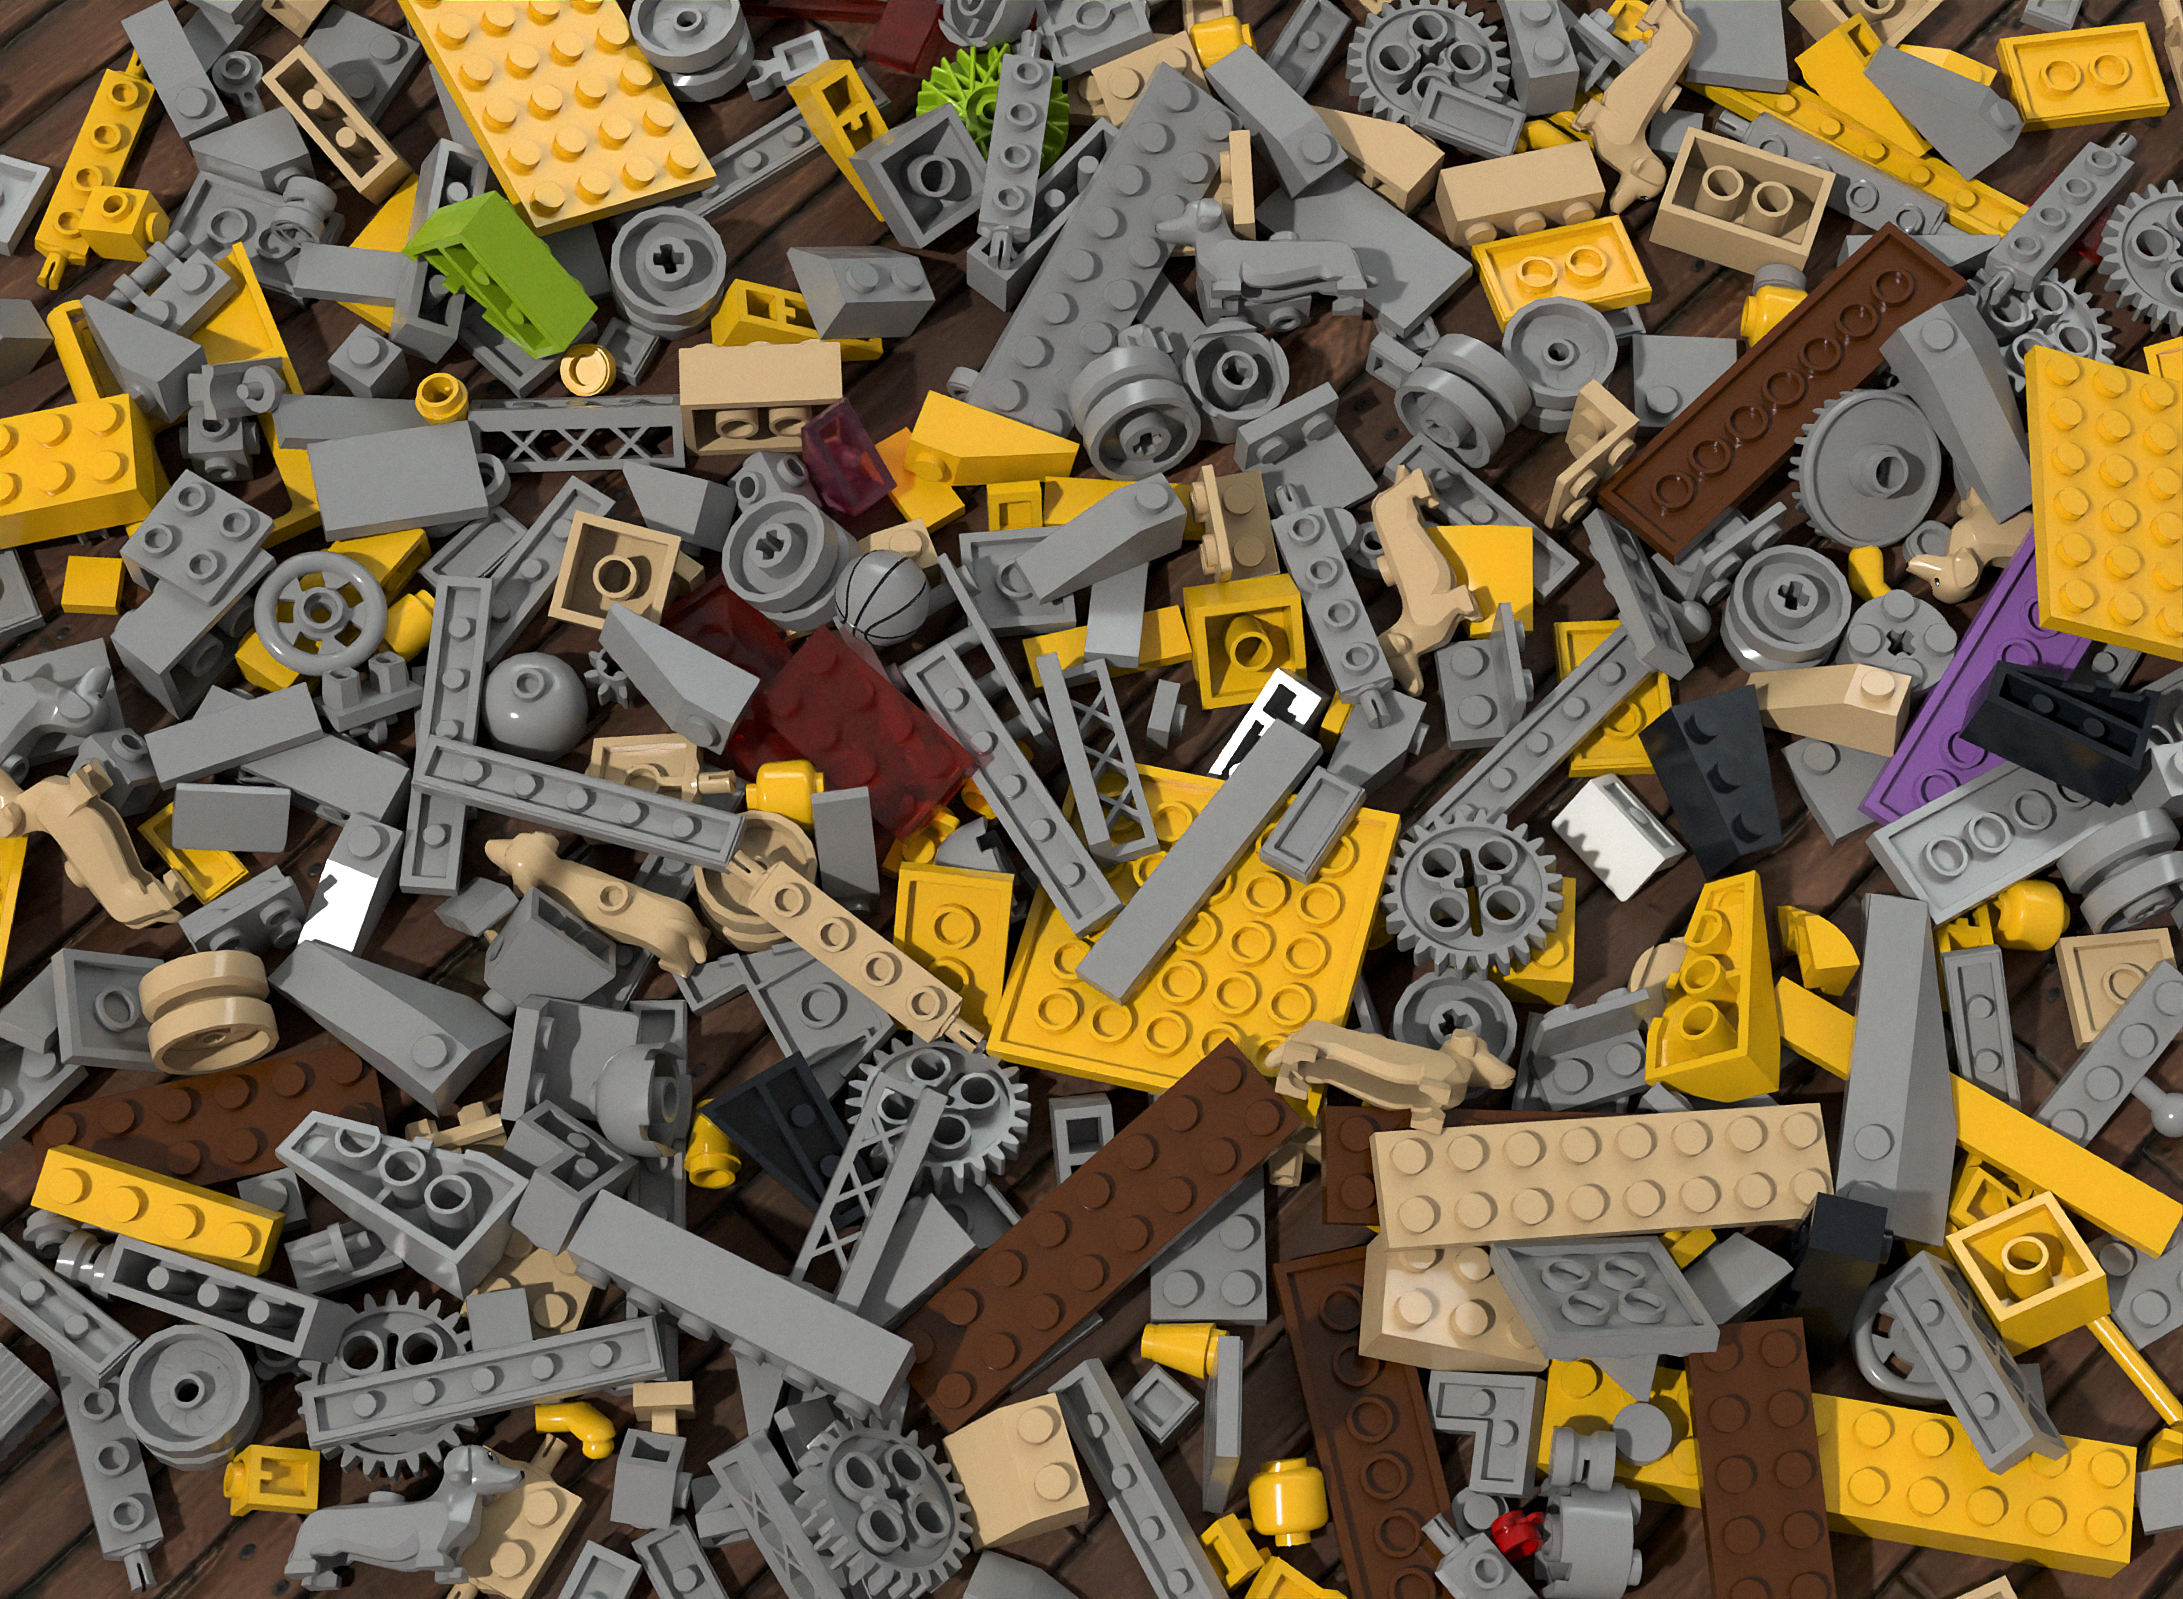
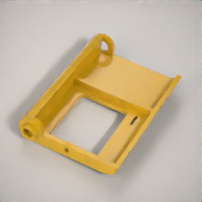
[46,241,323,591]

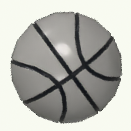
[835,549,930,646]

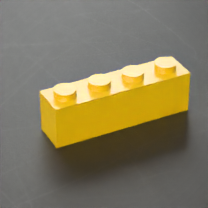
[235,528,432,694]
[31,1144,287,1277]

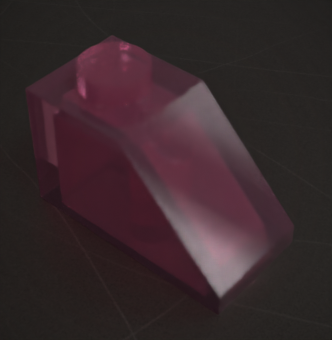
[801,397,897,517]

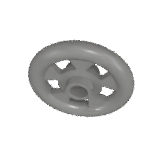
[254,551,388,677]
[1849,1274,1948,1406]

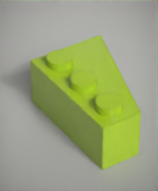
[401,190,598,359]

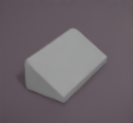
[172,783,291,853]

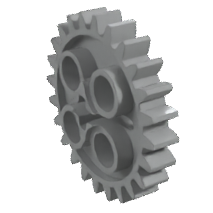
[1345,0,1511,142]
[2096,180,2183,338]
[1965,268,2116,411]
[1380,809,1563,982]
[845,1032,1031,1196]
[295,1290,479,1483]
[793,1415,973,1599]

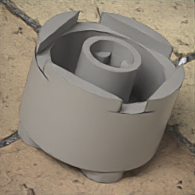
[1178,321,1290,444]
[1834,589,1957,716]
[1532,1478,1642,1599]

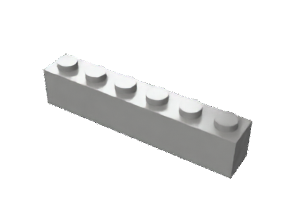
[566,1188,917,1420]

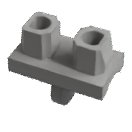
[1567,8,1647,94]
[187,356,286,420]
[312,651,424,748]
[284,1220,404,1296]

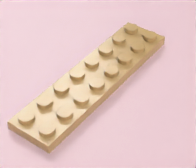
[1369,1103,1834,1253]

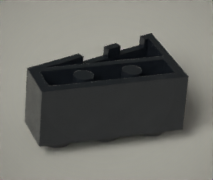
[1959,660,2161,808]
[1638,683,1783,881]
[695,1050,878,1231]
[1770,1192,1894,1367]

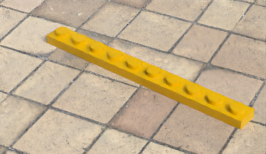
[1607,0,2029,239]

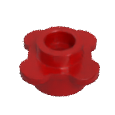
[1489,1510,1545,1563]

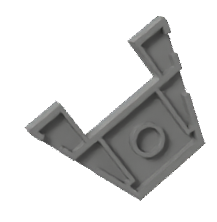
[672,941,898,1103]

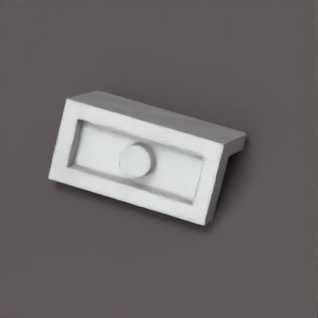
[1552,773,1687,902]

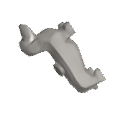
[1155,198,1380,316]
[0,665,112,785]
[284,1445,525,1591]

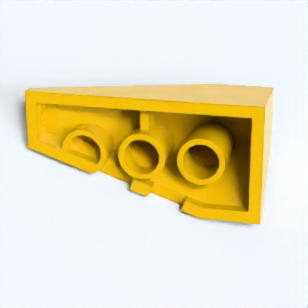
[1644,870,1781,1103]

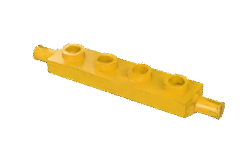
[35,49,156,290]

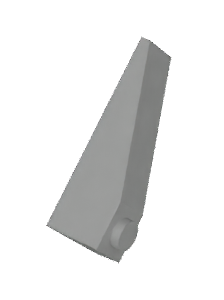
[267,939,513,1118]

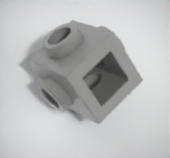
[179,406,260,483]
[727,450,822,515]
[67,727,161,817]

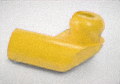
[1513,119,1576,155]
[1848,545,1892,602]
[535,1401,616,1459]

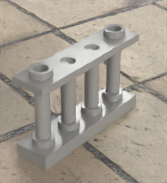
[832,553,1055,808]

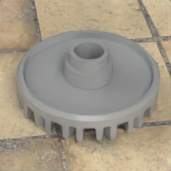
[1788,389,1942,548]

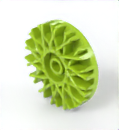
[916,43,1070,176]

